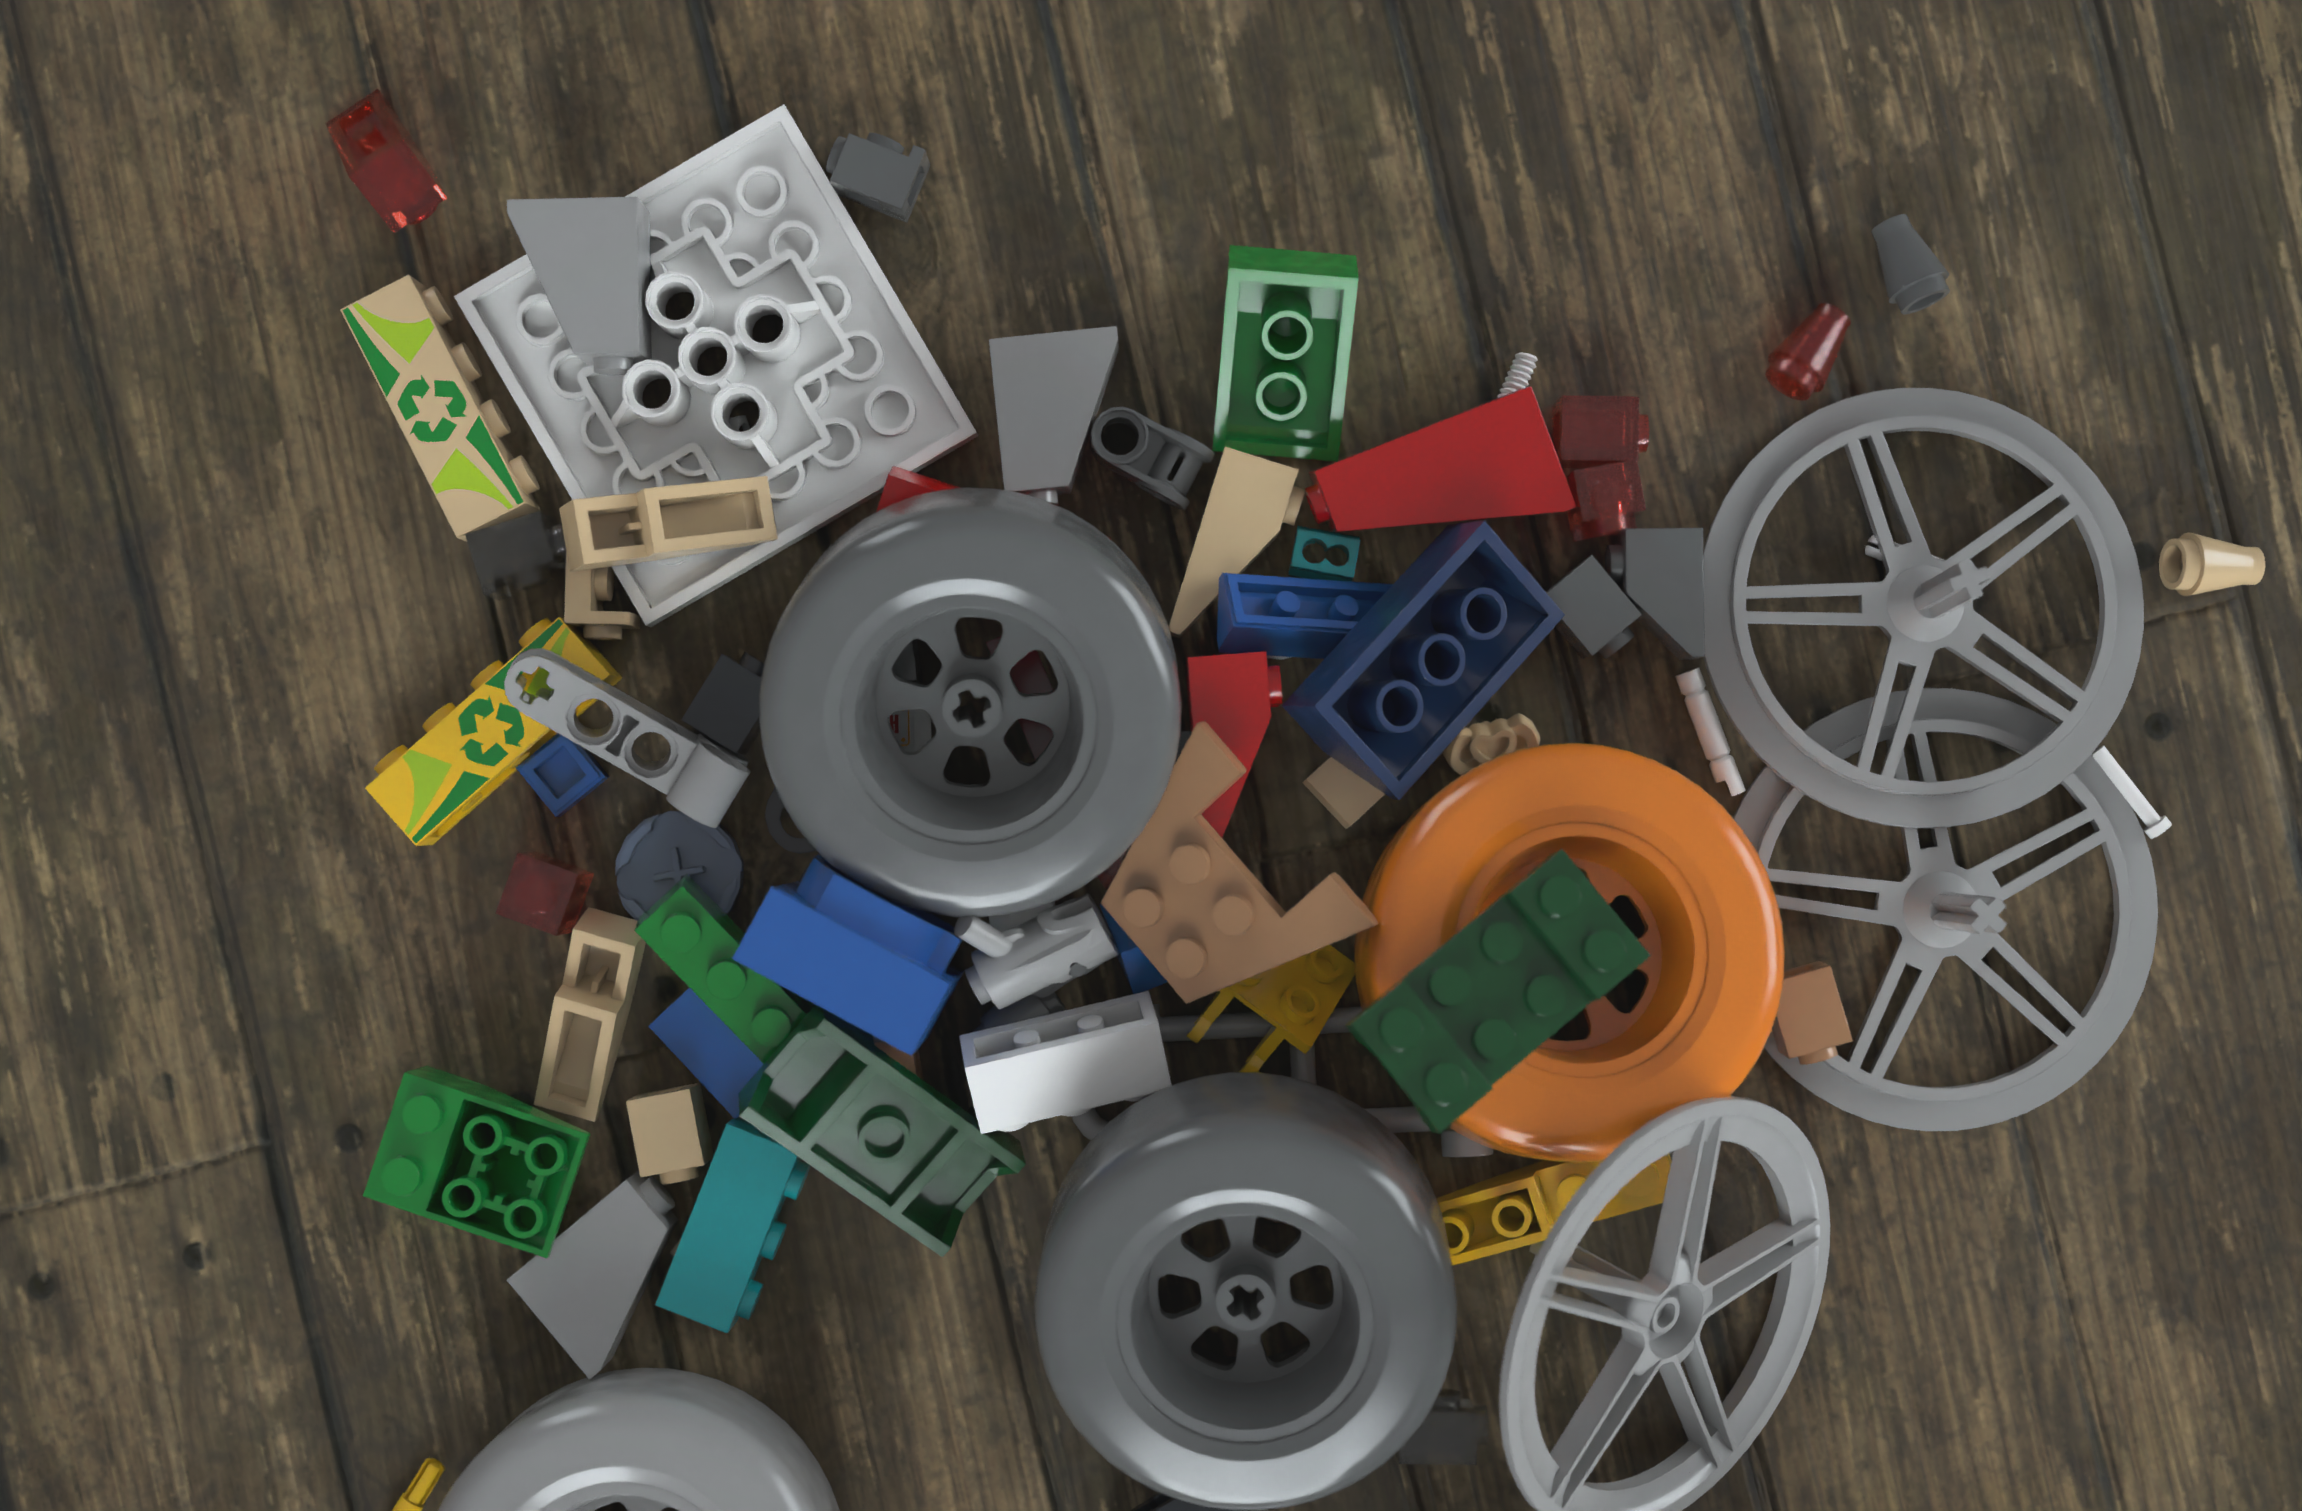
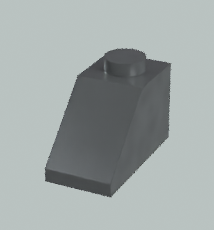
[1605,528,1705,660]

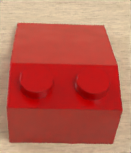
[1185,651,1282,838]

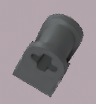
[1090,407,1215,511]

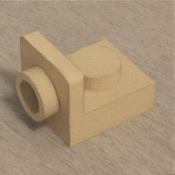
[564,552,640,640]

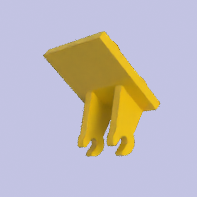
[1186,944,1355,1072]

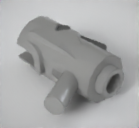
[954,893,1119,1010]

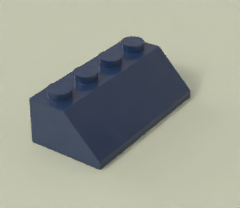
[1282,521,1565,800]

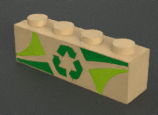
[340,274,540,544]

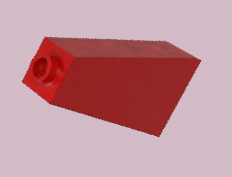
[1304,386,1576,532]

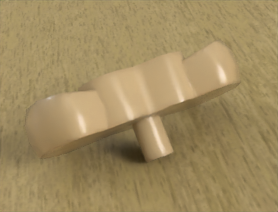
[1443,713,1540,775]

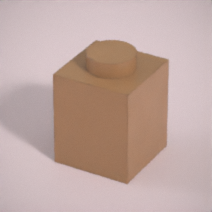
[1772,961,1853,1065]

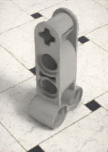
[504,648,750,828]

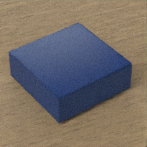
[516,733,609,817]

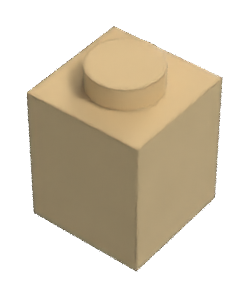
[626,1083,714,1184]

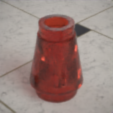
[1765,303,1851,401]

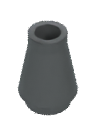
[1871,214,1950,315]

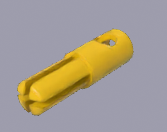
[392,1457,445,1511]

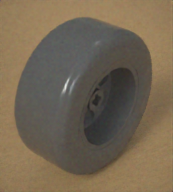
[759,488,1181,917]
[1034,1072,1457,1511]

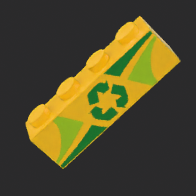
[365,617,622,846]

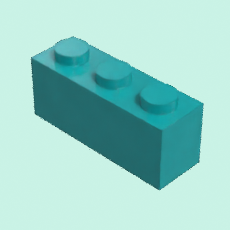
[655,1117,810,1333]

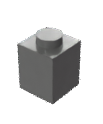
[1546,555,1642,659]

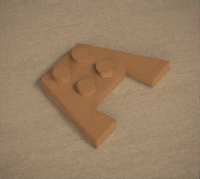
[1101,721,1378,1004]

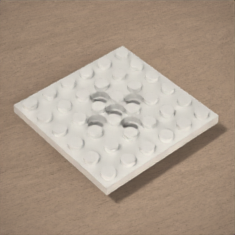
[454,104,978,627]

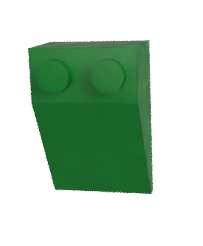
[1212,245,1359,461]

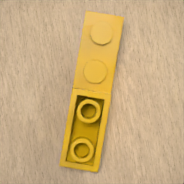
[1436,1153,1671,1266]

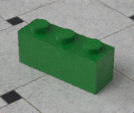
[634,874,814,1064]

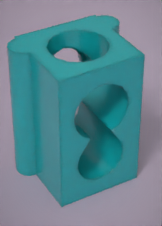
[1288,525,1361,581]

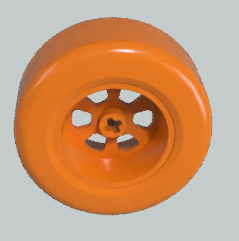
[1354,743,1785,1163]

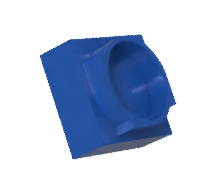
[732,855,964,1056]

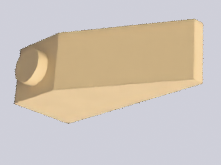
[1169,447,1305,639]

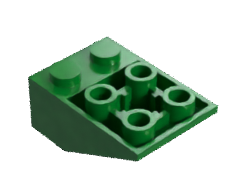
[363,1066,591,1258]

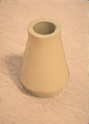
[2159,532,2265,596]

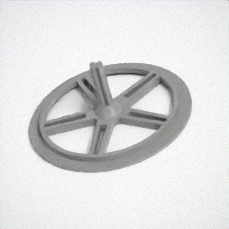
[1703,388,2144,829]
[1733,688,2158,1131]
[1499,1096,1830,1511]

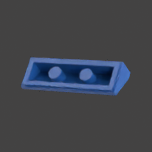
[1217,573,1393,659]

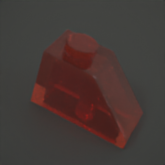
[326,89,447,233]

